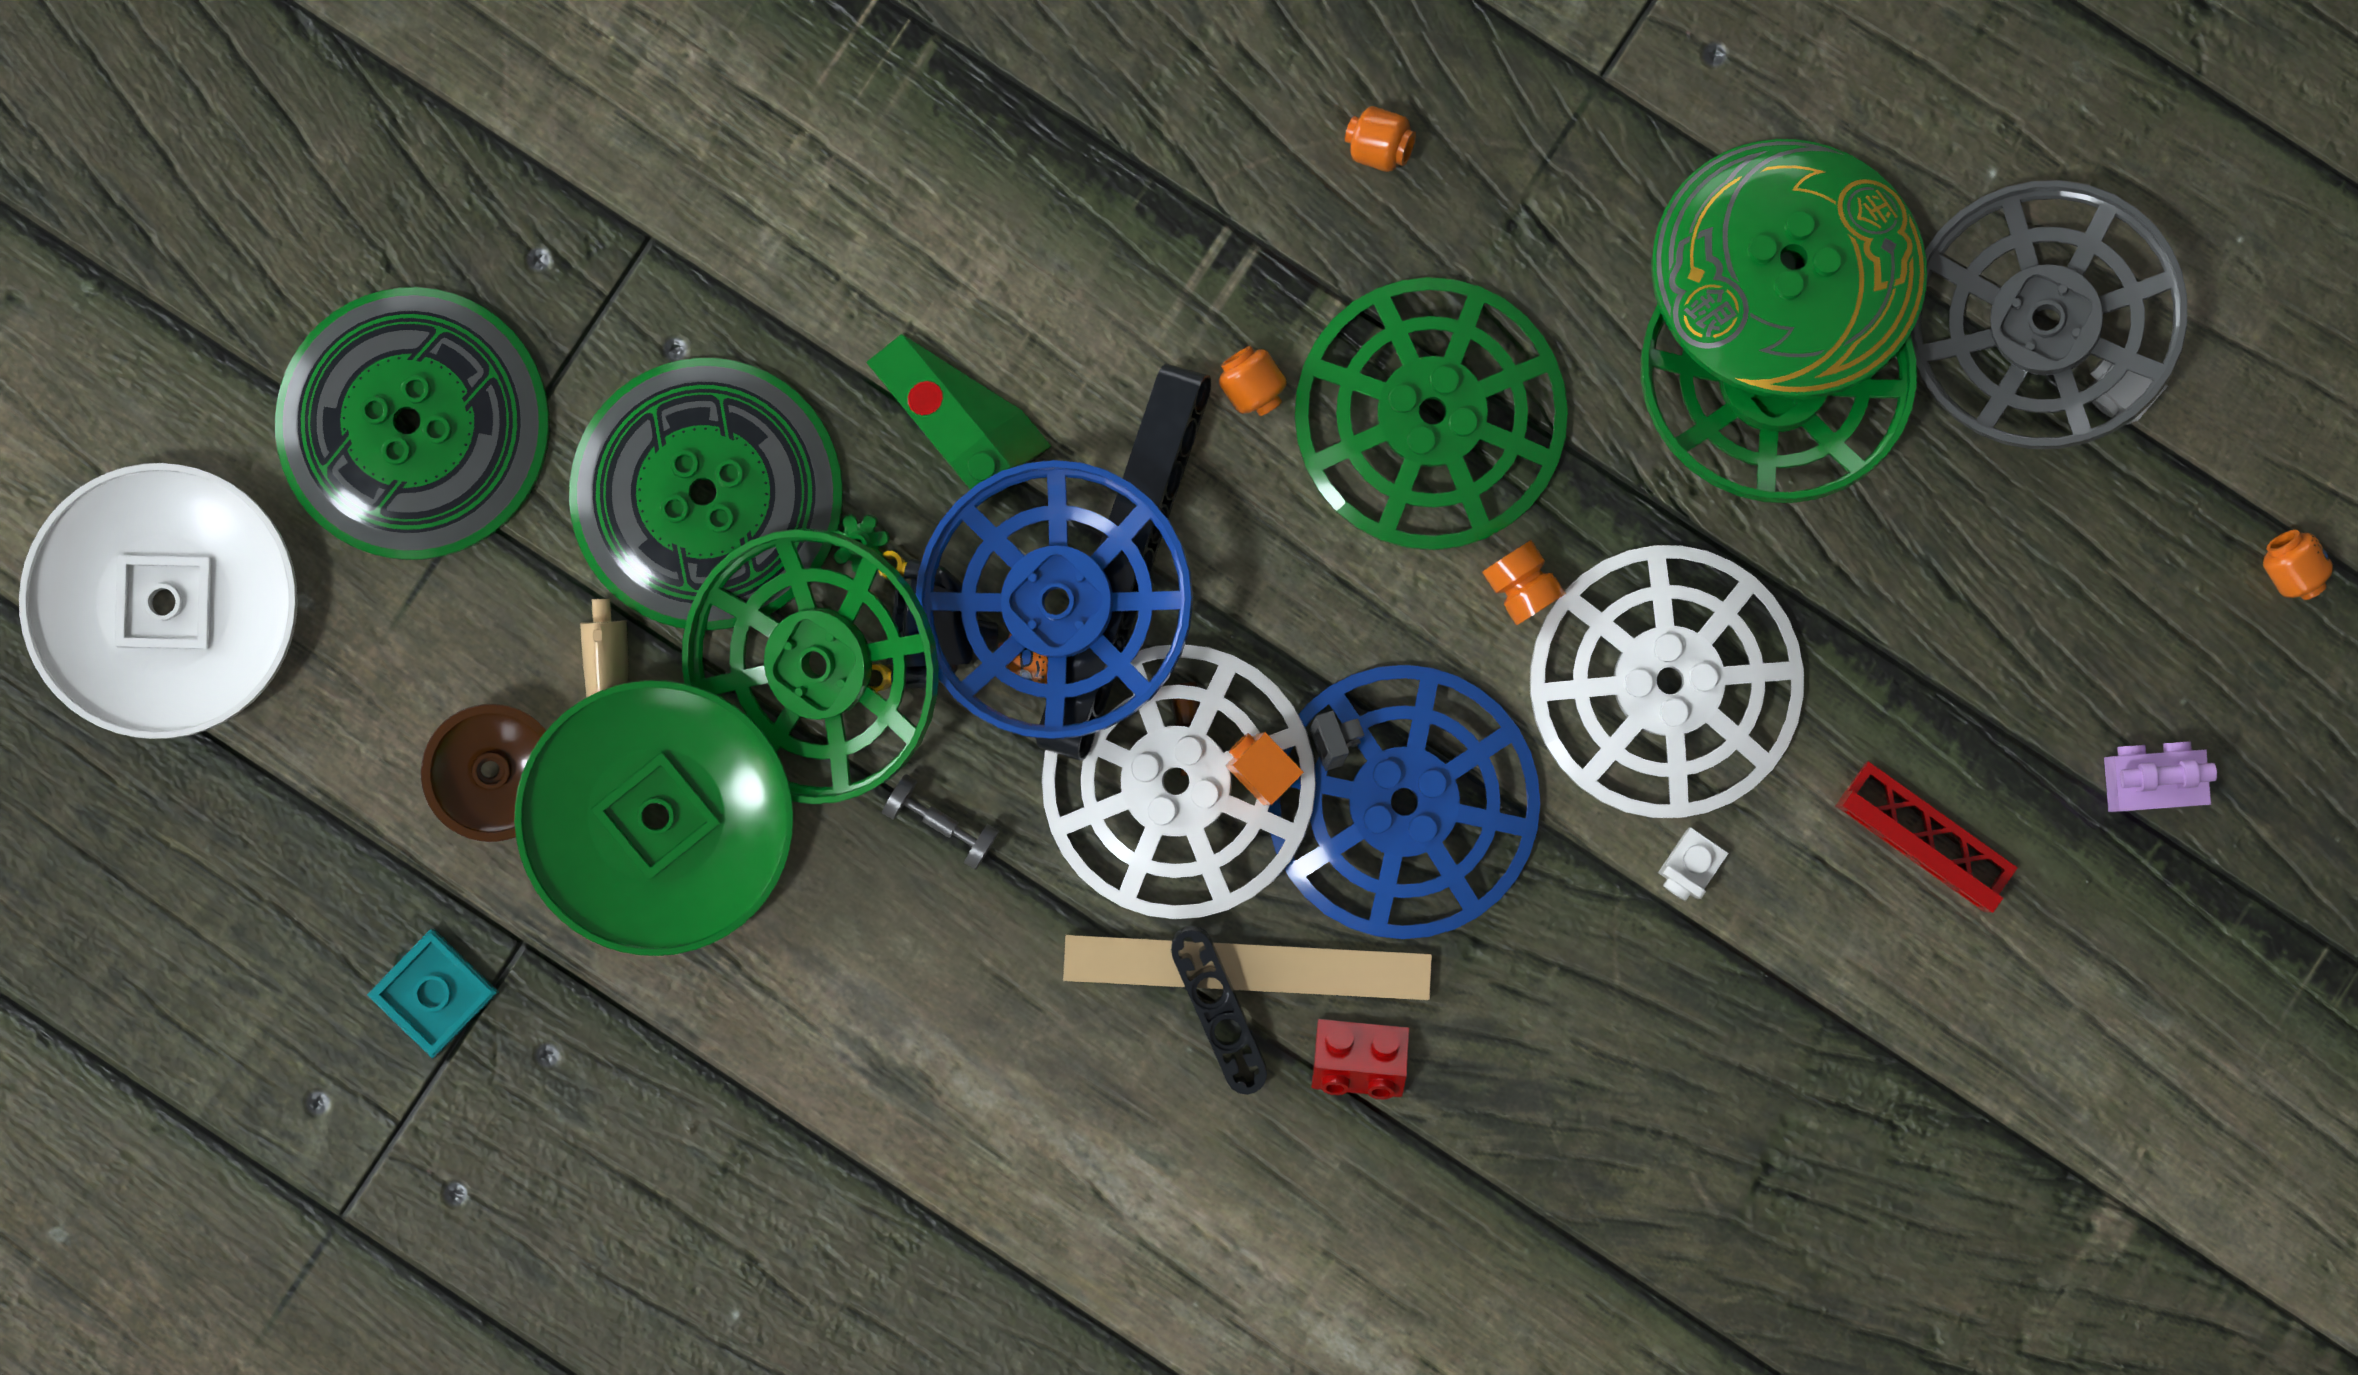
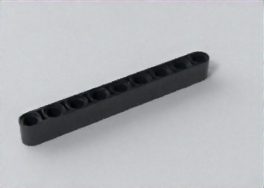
[1036,363,1211,761]

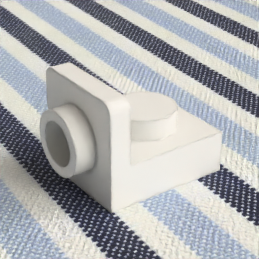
[1658,828,1729,901]

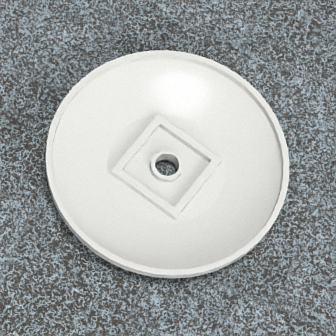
[19,463,298,739]

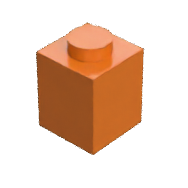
[1225,732,1304,805]

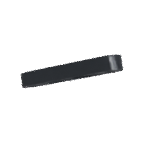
[1171,925,1267,1095]

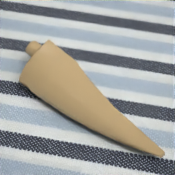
[580,599,628,697]

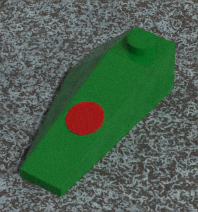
[866,334,1051,490]

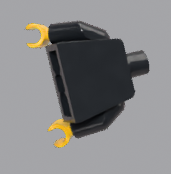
[870,551,998,692]

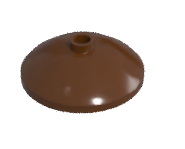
[421,704,547,842]

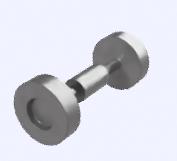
[882,774,999,870]

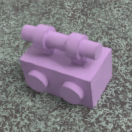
[2104,741,2217,812]

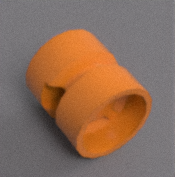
[1482,540,1566,626]

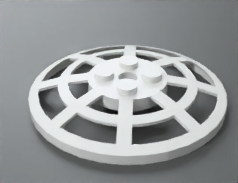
[1530,545,1804,818]
[1042,645,1316,919]

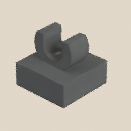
[1309,711,1365,771]

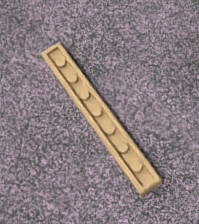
[1063,935,1432,1000]

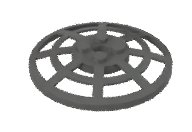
[1911,180,2187,449]

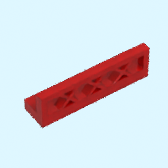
[1835,761,2018,913]

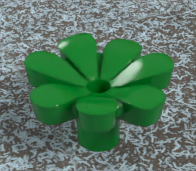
[833,514,890,573]

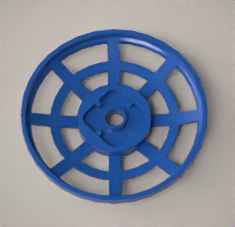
[916,460,1193,740]
[1268,665,1540,939]

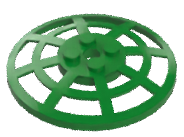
[1641,251,1917,503]
[1294,277,1568,551]
[682,528,939,804]

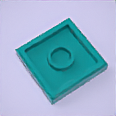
[367,928,499,1059]

